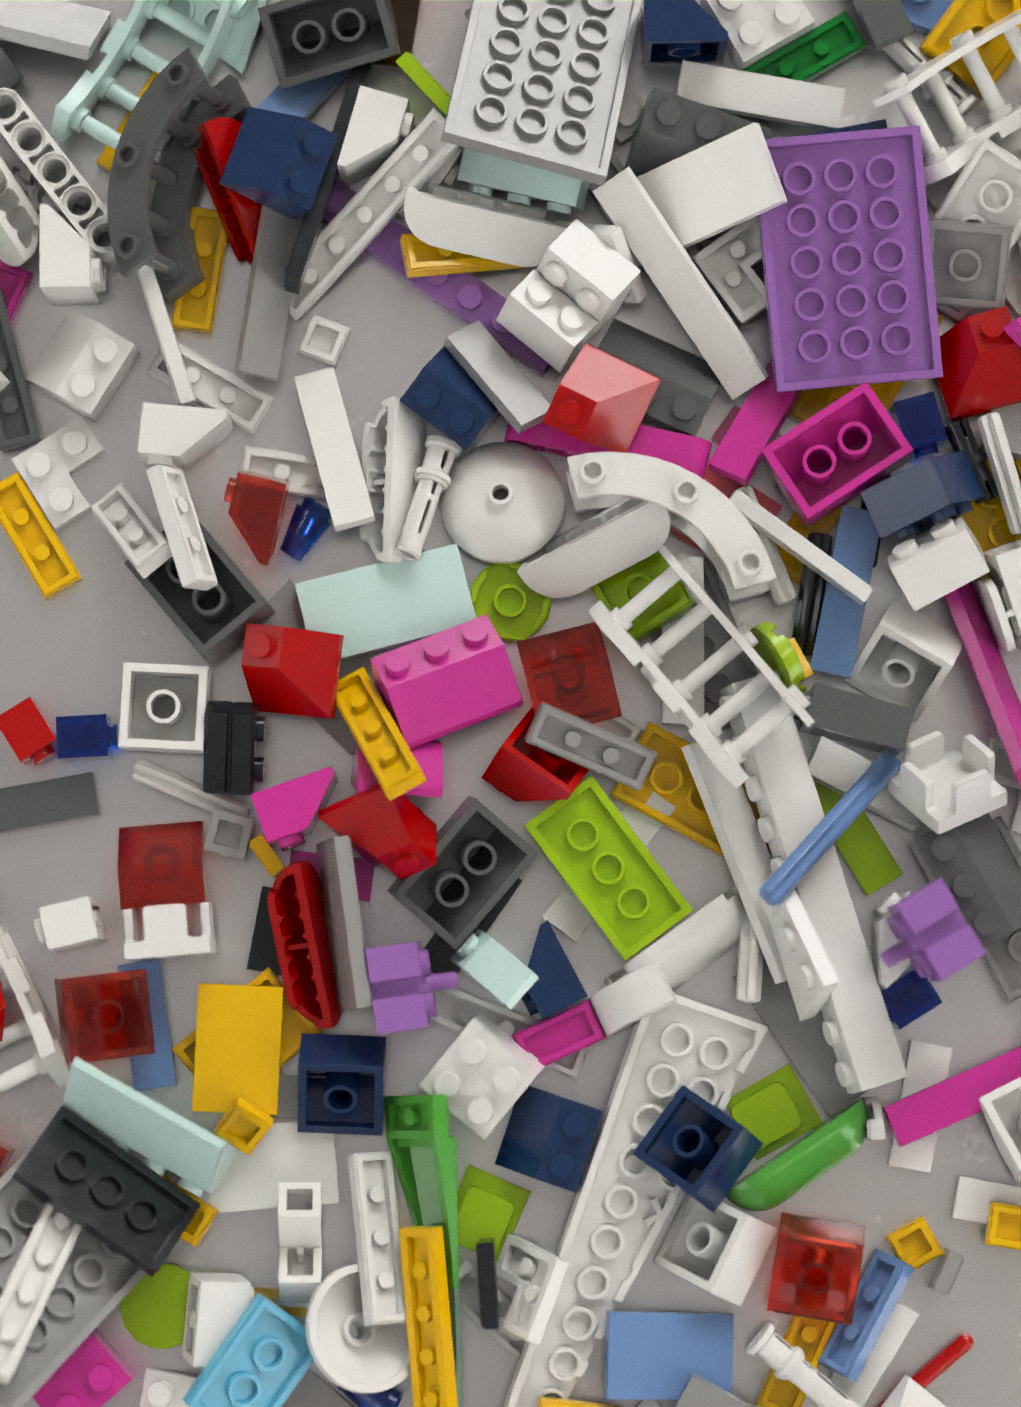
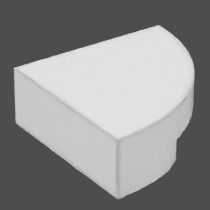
[863,1096,886,1140]

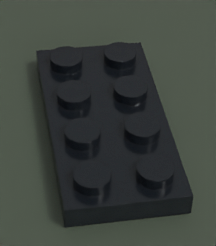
[12,1106,201,1277]

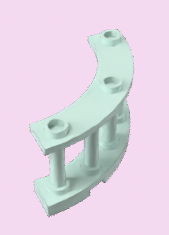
[49,0,250,163]

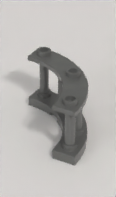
[107,47,251,302]

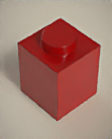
[0,697,62,766]

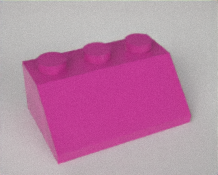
[761,381,914,528]
[370,614,523,749]

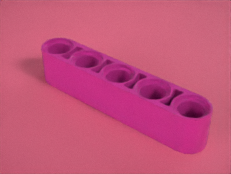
[504,422,712,479]

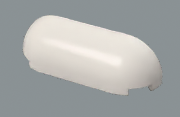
[0,155,39,267]
[404,184,568,267]
[359,396,427,563]
[517,497,670,598]
[603,885,746,992]

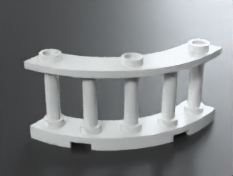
[873,9,1021,186]
[565,452,776,602]
[588,545,815,789]
[0,925,70,1093]

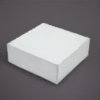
[297,314,351,369]

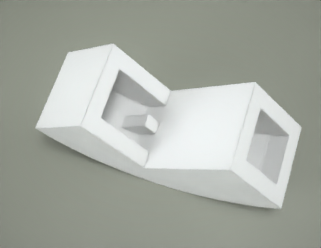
[587,961,677,1039]
[278,1182,322,1303]

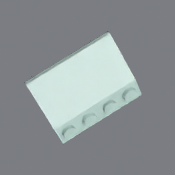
[62,1057,238,1197]

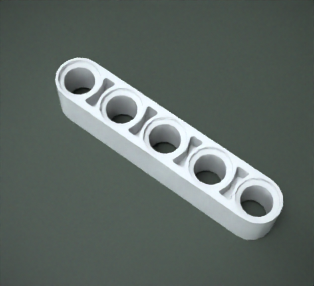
[0,88,116,262]

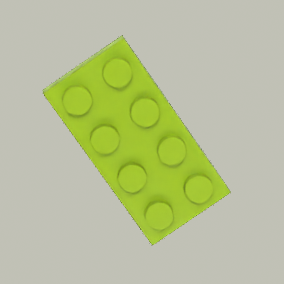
[524,775,693,962]

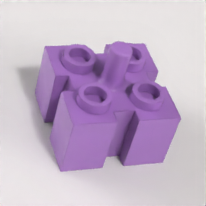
[880,878,987,982]
[365,942,459,1035]

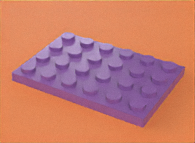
[758,125,943,393]

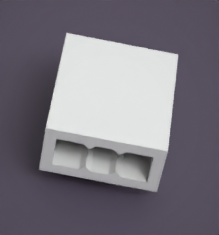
[975,539,1021,652]

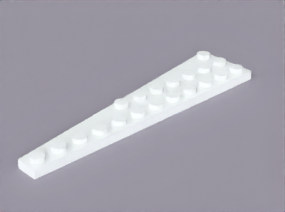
[503,994,768,1407]

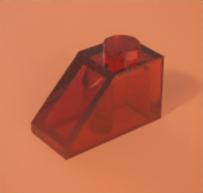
[224,469,291,566]

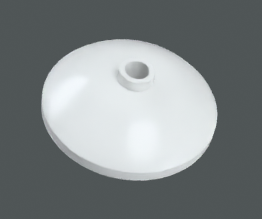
[440,442,565,564]
[305,1263,411,1394]

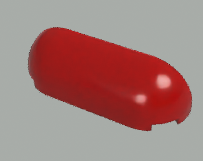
[195,117,262,266]
[267,860,342,1029]

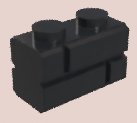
[203,700,266,795]

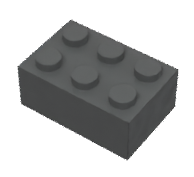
[124,520,275,666]

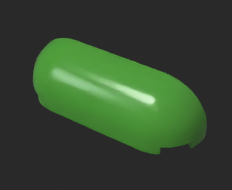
[726,1097,869,1211]

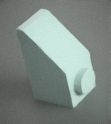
[450,928,539,1010]

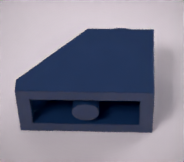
[521,921,588,1020]

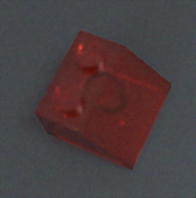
[516,622,622,723]
[117,821,210,911]
[54,969,155,1064]
[767,1213,866,1325]

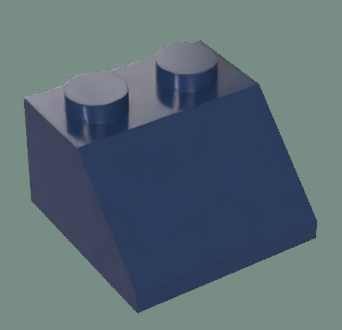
[640,0,728,65]
[219,107,338,219]
[400,346,500,452]
[298,1033,386,1136]
[633,1084,763,1213]
[495,1086,602,1193]

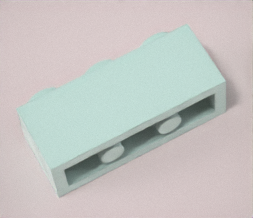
[457,147,590,215]

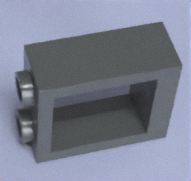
[794,683,915,756]

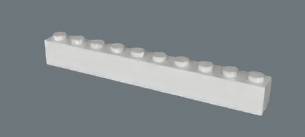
[719,670,908,1094]

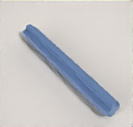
[759,751,901,906]

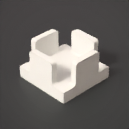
[888,731,1007,835]
[124,902,218,962]

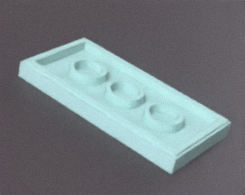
[295,543,476,660]

